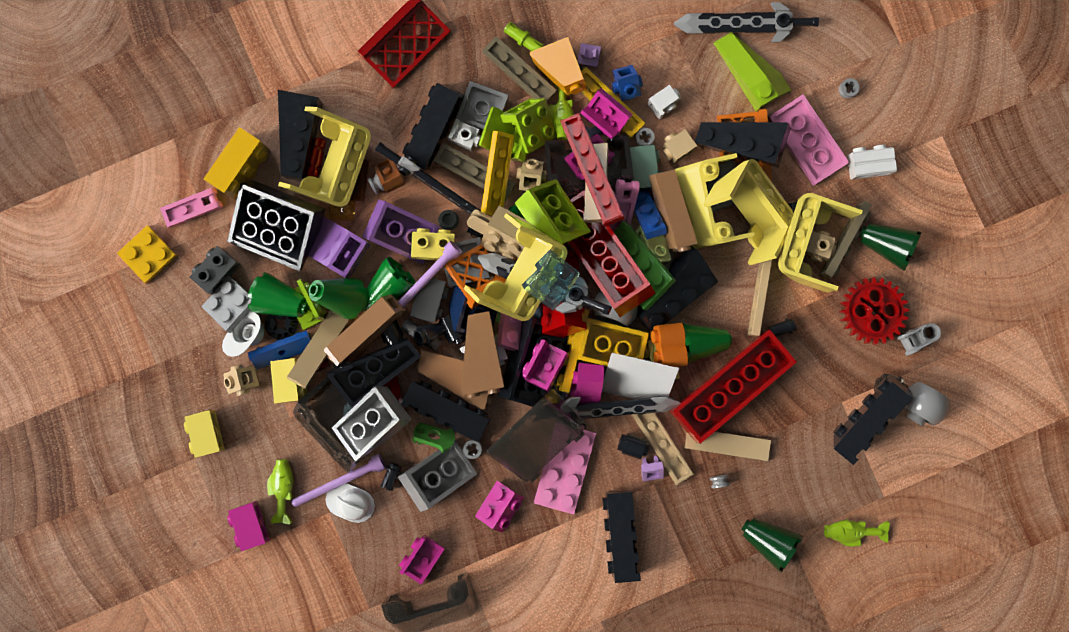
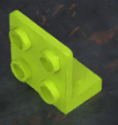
[500,98,557,153]
[479,107,527,162]
[294,279,327,331]

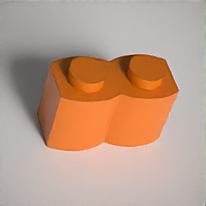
[651,323,688,367]

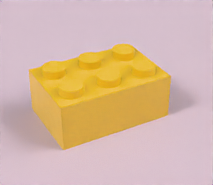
[204,127,270,200]
[577,318,649,367]

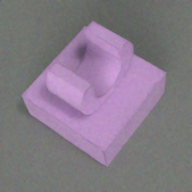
[577,43,601,69]
[641,456,664,482]

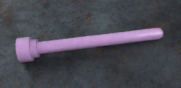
[398,241,462,308]
[292,454,386,507]

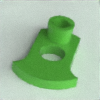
[412,422,455,454]

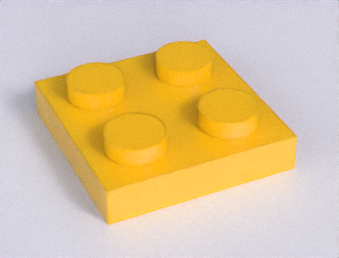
[117,225,177,284]

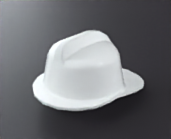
[222,311,264,357]
[325,483,375,523]

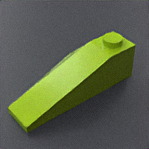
[713,32,792,112]

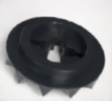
[264,314,298,340]

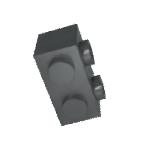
[189,246,241,295]
[410,275,449,323]

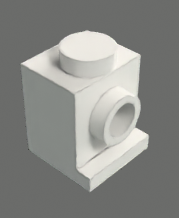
[647,85,681,120]
[448,119,481,151]

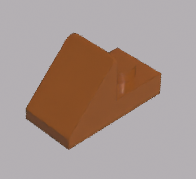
[373,158,405,193]

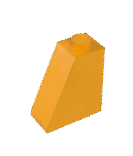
[529,37,587,95]

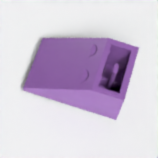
[308,217,370,278]

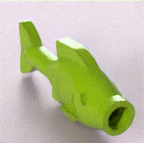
[548,83,574,140]
[267,459,294,524]
[824,519,890,547]

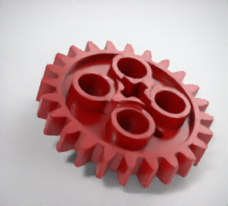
[839,277,909,345]

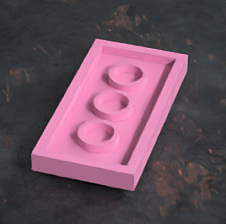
[768,95,849,186]
[534,422,596,514]

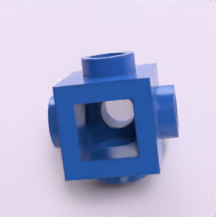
[612,65,643,101]

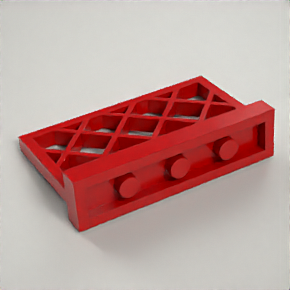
[358,0,451,88]

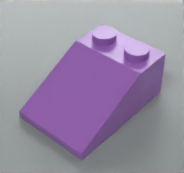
[362,199,440,264]

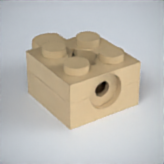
[467,206,536,261]

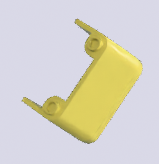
[278,107,371,207]
[675,153,755,249]
[703,159,794,265]
[778,193,863,293]
[464,213,567,321]

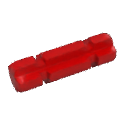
[306,138,326,178]

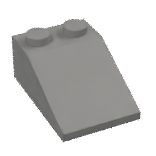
[332,386,412,461]
[398,441,477,512]

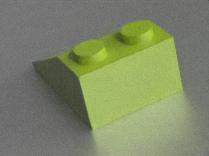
[515,179,591,245]

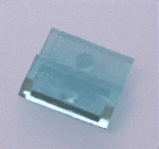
[522,250,580,310]

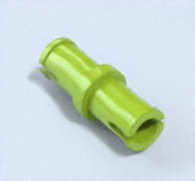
[504,21,544,51]

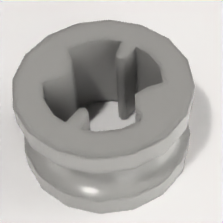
[839,78,859,99]
[635,128,655,146]
[367,174,385,195]
[463,440,482,459]
[710,474,730,488]

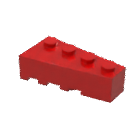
[541,251,587,338]

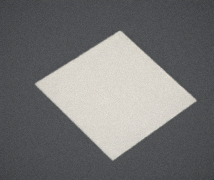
[602,353,679,399]

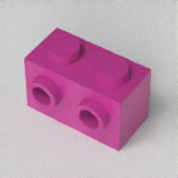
[571,363,604,404]
[227,501,270,552]

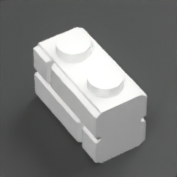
[847,145,897,180]

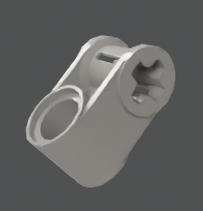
[896,323,941,356]

